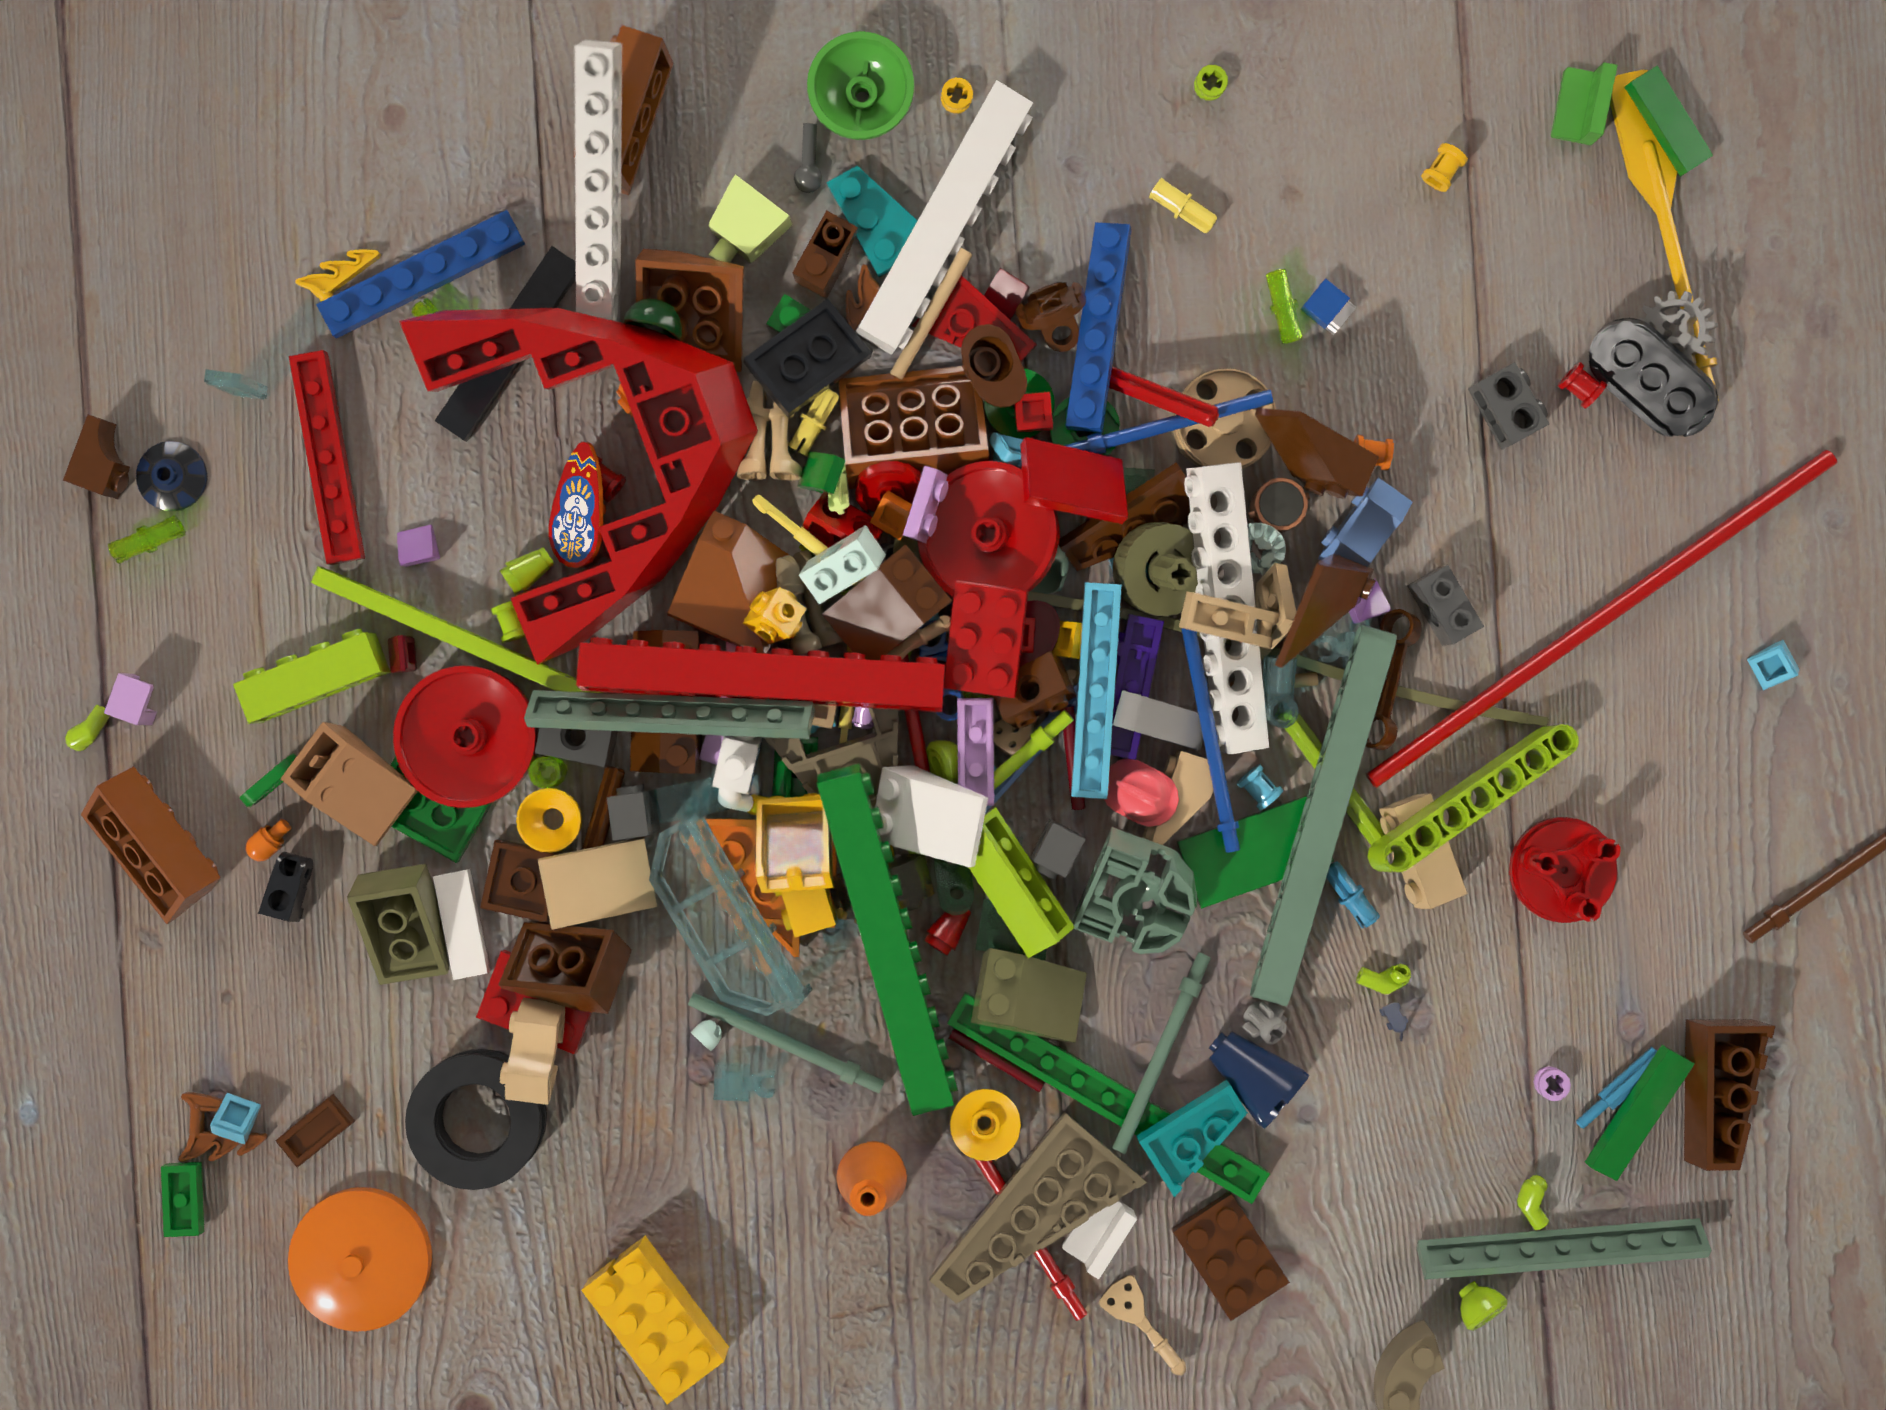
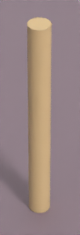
[890,248,972,380]

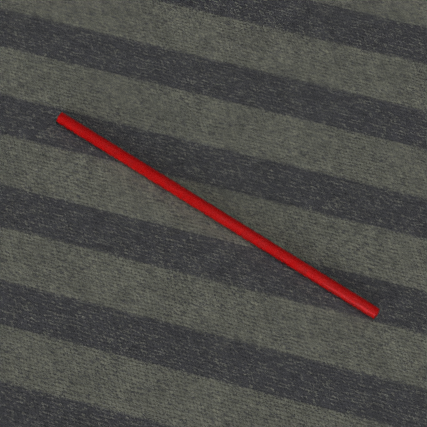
[1366,450,1837,788]

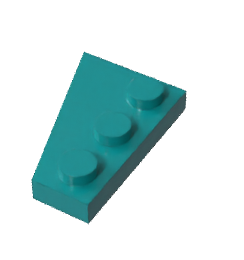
[826,166,918,278]

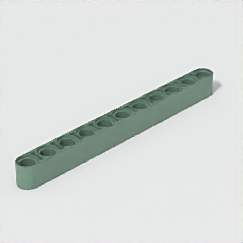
[1250,624,1397,1006]

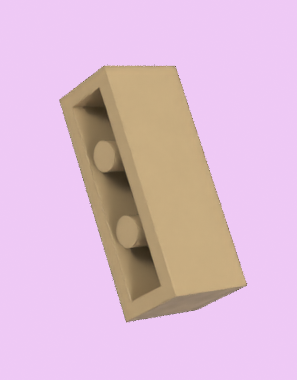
[1379,793,1468,909]

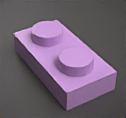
[903,466,948,543]

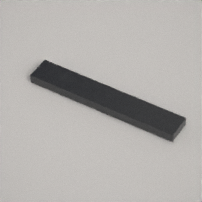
[435,246,576,442]

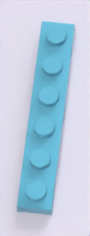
[1071,582,1122,799]

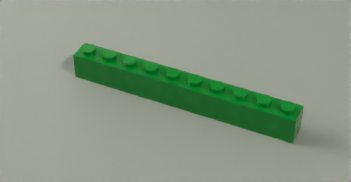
[817,763,958,1116]

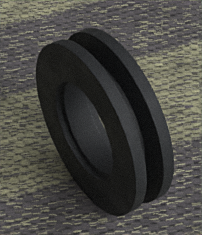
[405,1049,547,1190]

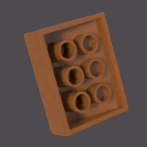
[838,366,989,489]

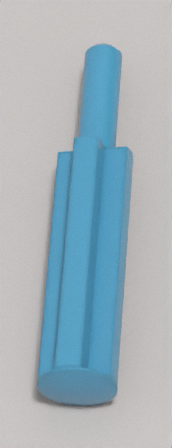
[1576,1047,1657,1129]

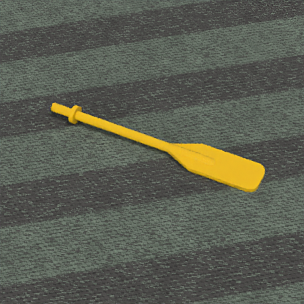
[1610,70,1719,401]

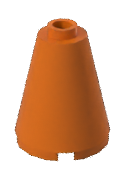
[837,1141,907,1216]

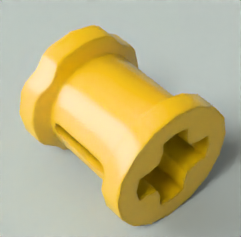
[1421,143,1468,192]

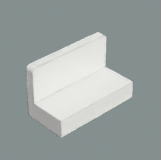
[1062,1201,1137,1279]

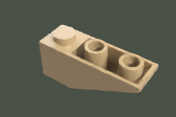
[1142,750,1213,845]

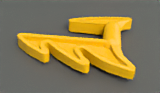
[295,249,381,302]

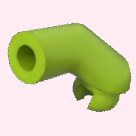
[65,705,110,751]
[1356,963,1411,994]
[1517,1175,1549,1230]

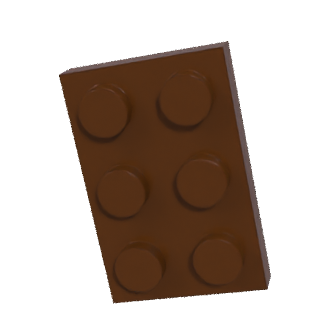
[1171,1191,1290,1321]

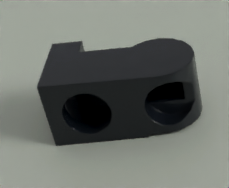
[258,852,313,922]

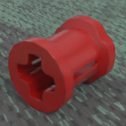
[1557,362,1607,409]
[597,456,626,502]

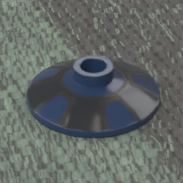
[136,441,207,511]

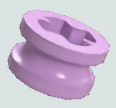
[1534,1066,1571,1101]

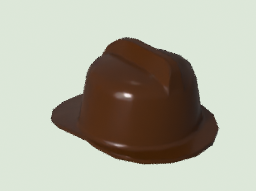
[961,324,1027,408]

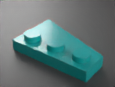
[1136,1080,1247,1198]

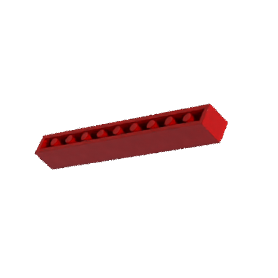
[576,637,945,712]

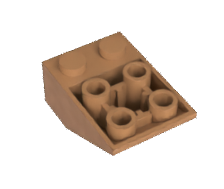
[280,722,418,846]

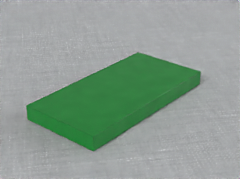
[1176,795,1334,909]

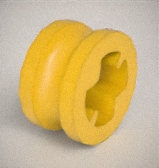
[941,77,973,114]

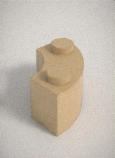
[500,998,565,1105]

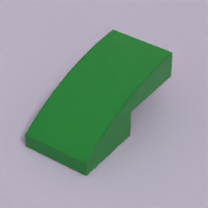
[797,452,846,494]

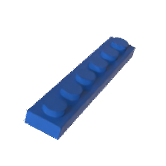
[316,210,526,339]
[1065,222,1132,433]

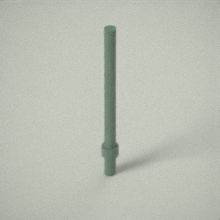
[1112,952,1211,1154]
[688,992,885,1094]

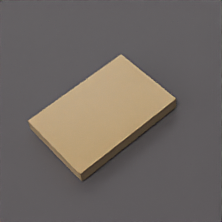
[538,837,657,930]

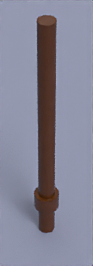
[1743,832,1886,943]

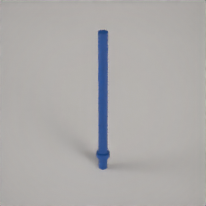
[1181,628,1240,853]

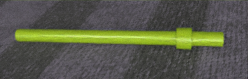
[907,710,1074,859]

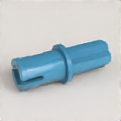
[1326,862,1380,928]

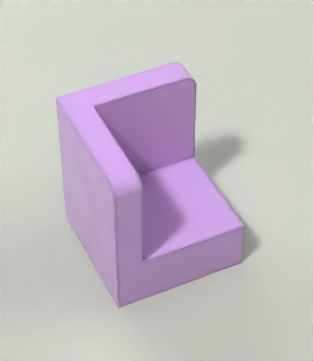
[104,673,157,725]

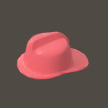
[1104,758,1179,827]

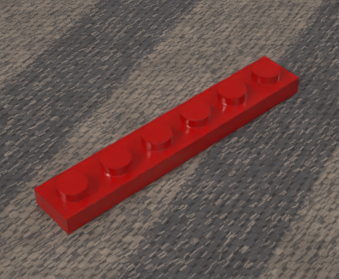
[289,350,365,565]

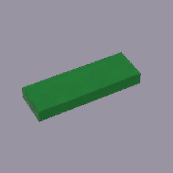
[1625,65,1713,177]

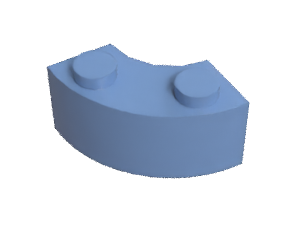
[1318,477,1413,567]

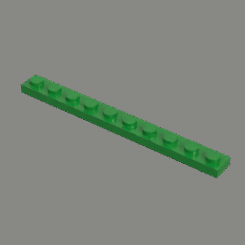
[947,992,1270,1204]

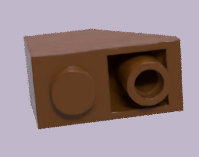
[792,210,858,299]

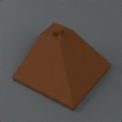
[1275,553,1376,668]

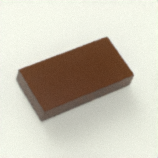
[275,1094,355,1168]

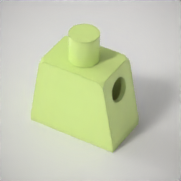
[708,174,792,263]

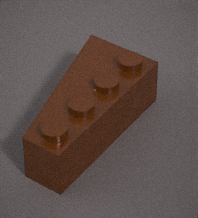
[1684,1019,1775,1171]

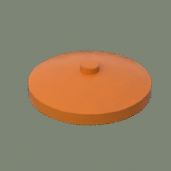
[288,1187,432,1331]

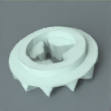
[1247,523,1286,576]

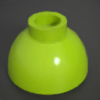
[926,740,958,784]
[1458,1281,1508,1331]

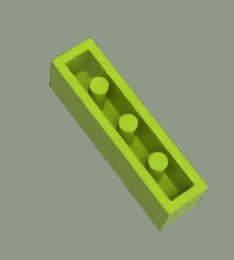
[233,629,391,724]
[969,807,1075,958]

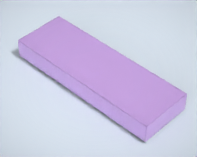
[957,698,994,806]

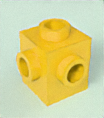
[743,587,806,644]

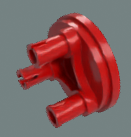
[1509,817,1621,923]

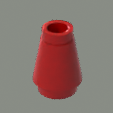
[924,901,971,956]

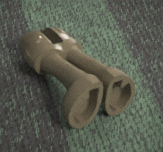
[776,550,843,655]

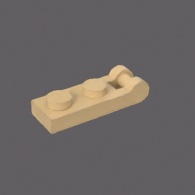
[1179,592,1279,649]

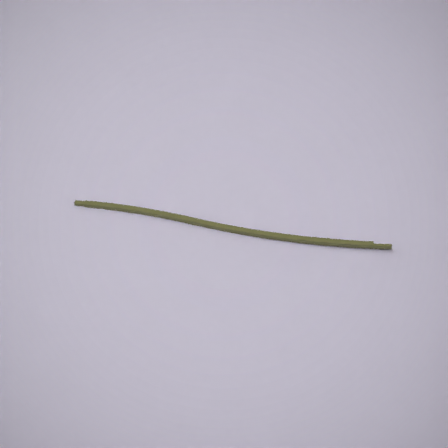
[1028,591,1549,726]

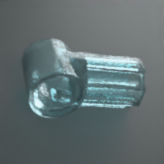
[1262,655,1299,728]

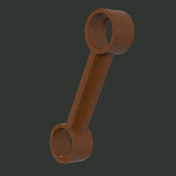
[1365,609,1422,750]

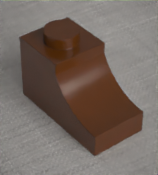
[63,414,130,499]

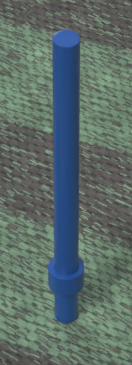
[1064,389,1274,454]

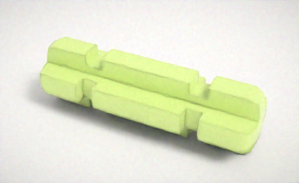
[828,464,849,515]

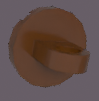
[1016,282,1087,352]

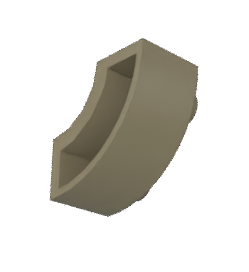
[1374,1320,1445,1410]

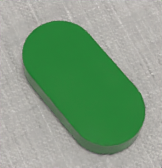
[239,753,297,808]

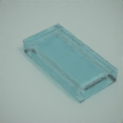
[204,369,268,400]

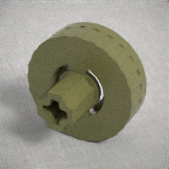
[1113,522,1198,616]

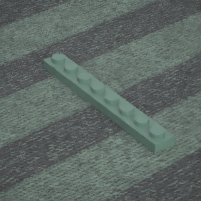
[524,690,815,739]
[1416,1218,1712,1280]

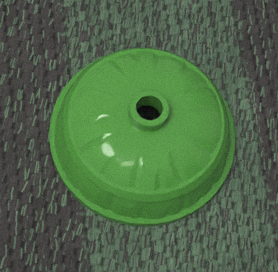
[807,31,914,140]

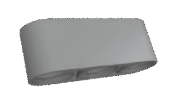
[1113,691,1203,750]

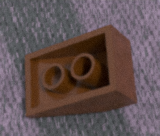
[1255,408,1379,499]
[822,544,952,660]
[499,922,632,1014]

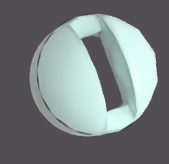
[691,1020,722,1051]

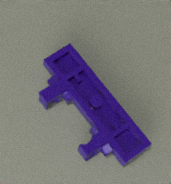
[1110,614,1164,760]

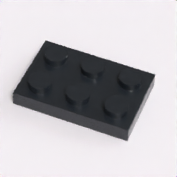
[743,298,872,418]

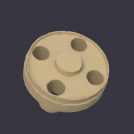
[1173,369,1276,470]

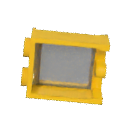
[756,793,834,893]

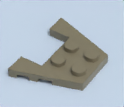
[765,708,898,807]

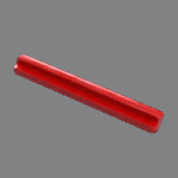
[1109,366,1219,427]

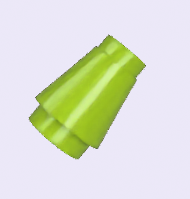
[499,547,555,594]

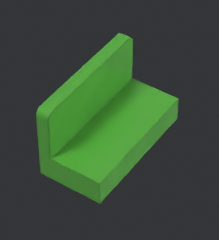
[1551,62,1618,145]

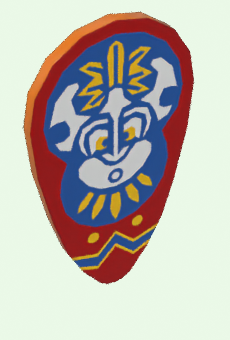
[548,442,606,568]

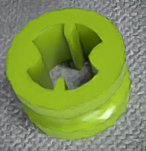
[1194,65,1228,101]

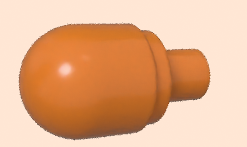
[246,819,291,861]

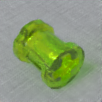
[528,756,568,789]

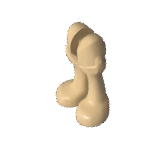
[736,381,802,481]

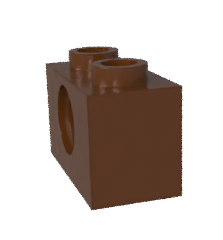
[993,651,1077,728]

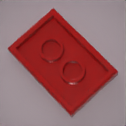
[1020,437,1128,524]

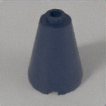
[1209,1032,1310,1129]

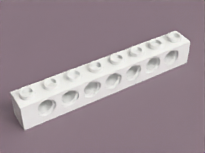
[575,40,622,322]
[1184,462,1269,754]

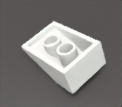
[875,765,988,867]

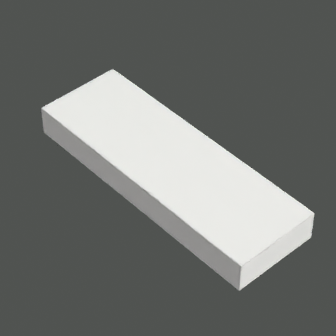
[433,869,491,980]

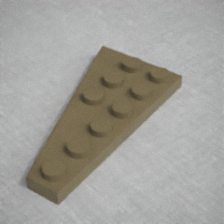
[929,1112,1147,1304]

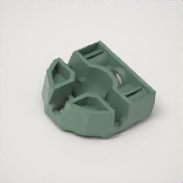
[1072,827,1197,954]

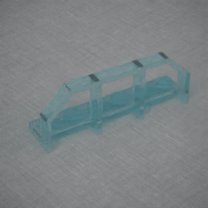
[649,807,812,1016]

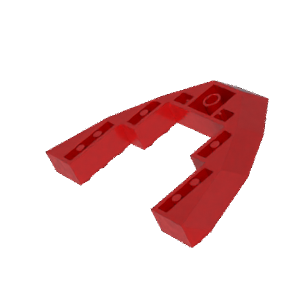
[399,308,758,665]

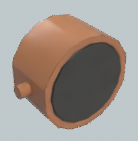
[1247,477,1310,533]

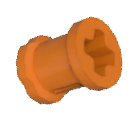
[1354,434,1394,471]

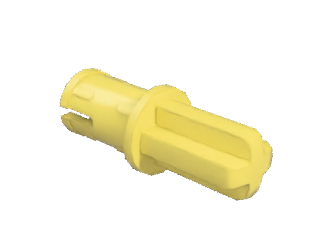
[1149,178,1217,233]
[788,388,839,457]

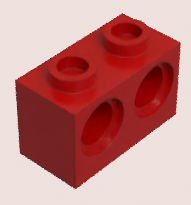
[802,492,884,548]

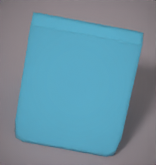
[1747,640,1800,690]
[210,1093,261,1144]

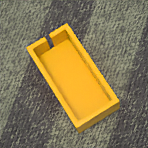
[581,1236,729,1404]

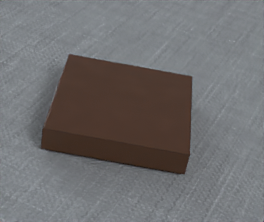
[480,839,563,923]

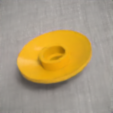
[950,1089,1021,1161]

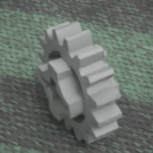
[1639,291,1718,364]

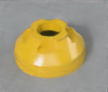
[516,788,582,853]

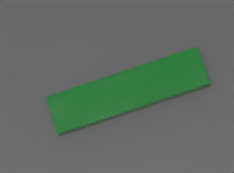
[1585,1045,1695,1181]

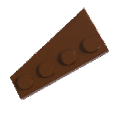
[1058,462,1191,571]

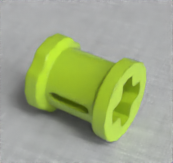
[491,601,526,643]

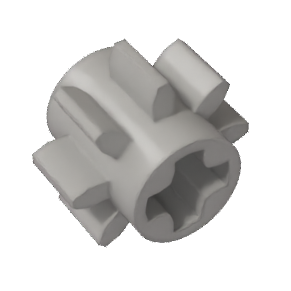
[1242,1001,1288,1045]

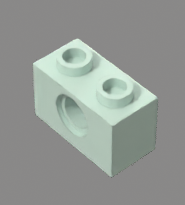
[799,525,886,604]

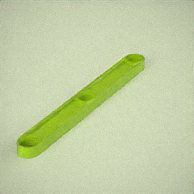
[311,566,604,693]

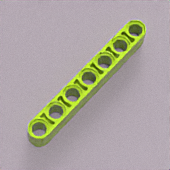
[1368,724,1579,872]

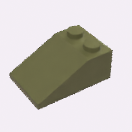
[347,864,449,985]
[971,948,1087,1043]

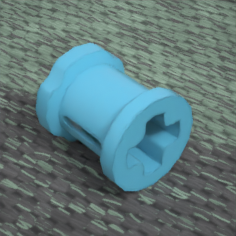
[1236,764,1284,811]

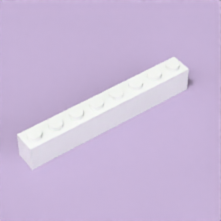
[856,80,1033,355]

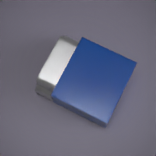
[1300,278,1356,335]

